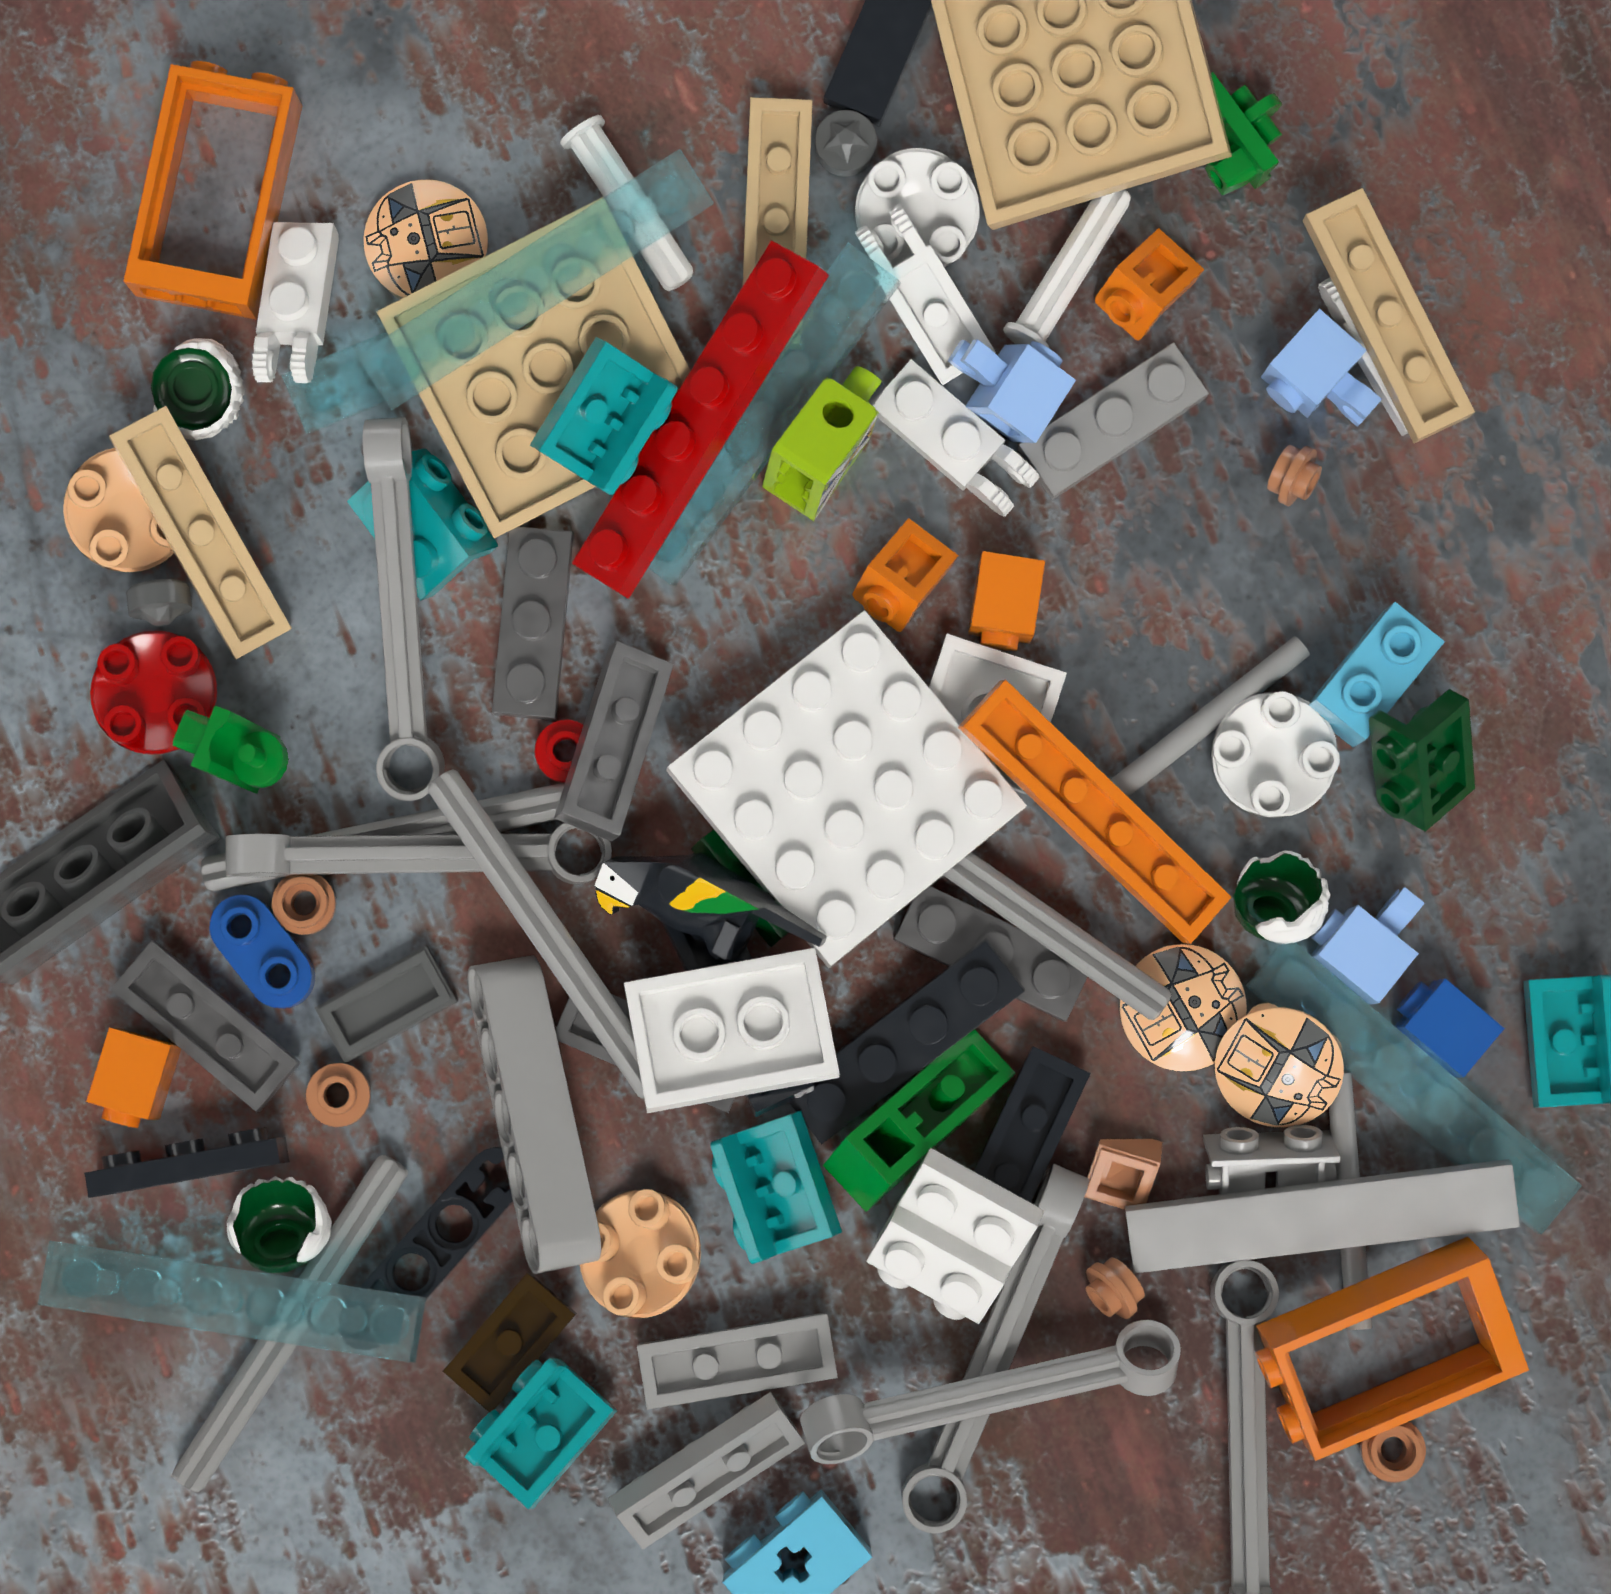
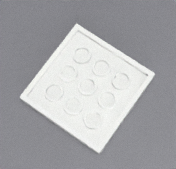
[666,610,1027,969]

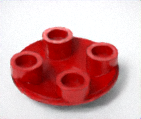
[90,630,217,755]

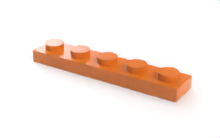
[957,679,1232,944]

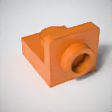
[1095,228,1205,340]
[852,518,959,632]

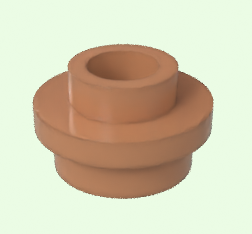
[1267,445,1322,506]
[272,874,336,935]
[306,1063,371,1127]
[1086,1257,1145,1319]
[1360,1422,1426,1482]

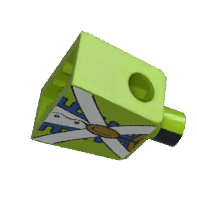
[762,366,885,521]

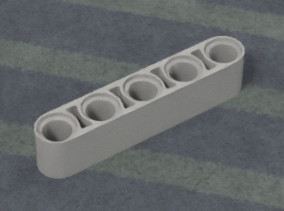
[467,955,601,1274]

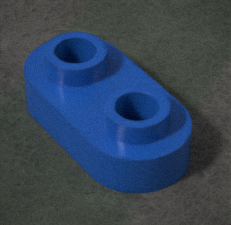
[209,895,315,1009]

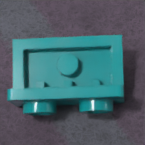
[530,337,678,495]
[347,448,498,601]
[1523,974,1611,1108]
[710,1111,842,1264]
[465,1358,618,1510]

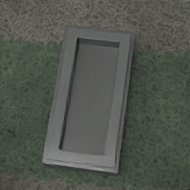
[315,946,459,1063]

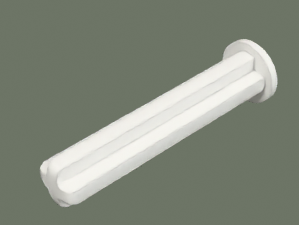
[560,115,693,291]
[1003,190,1131,348]

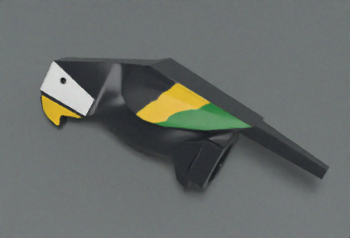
[594,852,828,960]

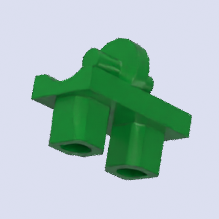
[1205,72,1282,195]
[173,706,289,794]

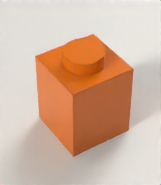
[968,551,1045,651]
[86,1027,181,1128]

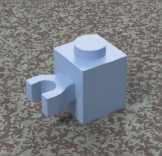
[1261,308,1382,427]
[948,339,1076,443]
[1309,887,1424,1005]

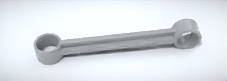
[363,417,445,801]
[225,823,612,885]
[901,1164,1089,1533]
[1210,1260,1279,1594]
[800,1320,1181,1464]

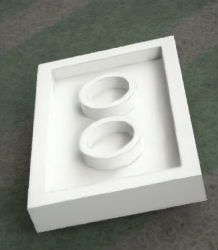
[624,948,839,1113]

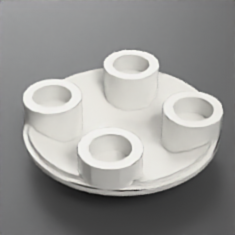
[855,148,979,267]
[1211,692,1340,818]

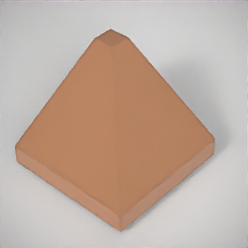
[1084,1139,1163,1209]

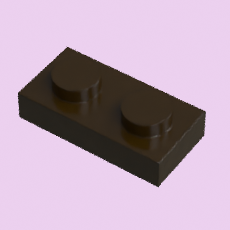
[442,1272,577,1412]

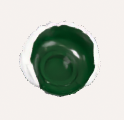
[151,338,245,441]
[1233,850,1331,944]
[227,1176,332,1273]

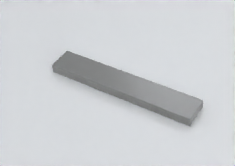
[1125,1159,1520,1273]

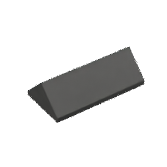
[0,759,221,985]

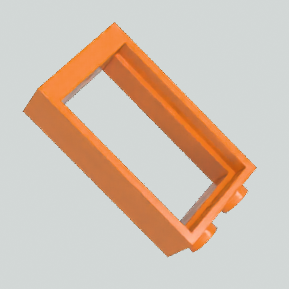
[123,61,302,320]
[1255,1236,1529,1461]

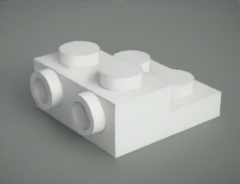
[866,1148,1044,1324]

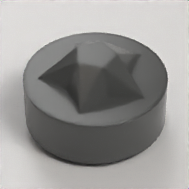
[815,110,877,177]
[126,579,192,626]

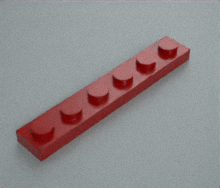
[572,240,829,599]

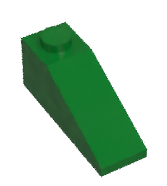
[823,1029,1016,1212]

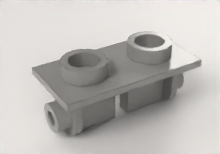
[1203,1125,1340,1194]

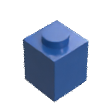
[1393,978,1505,1078]

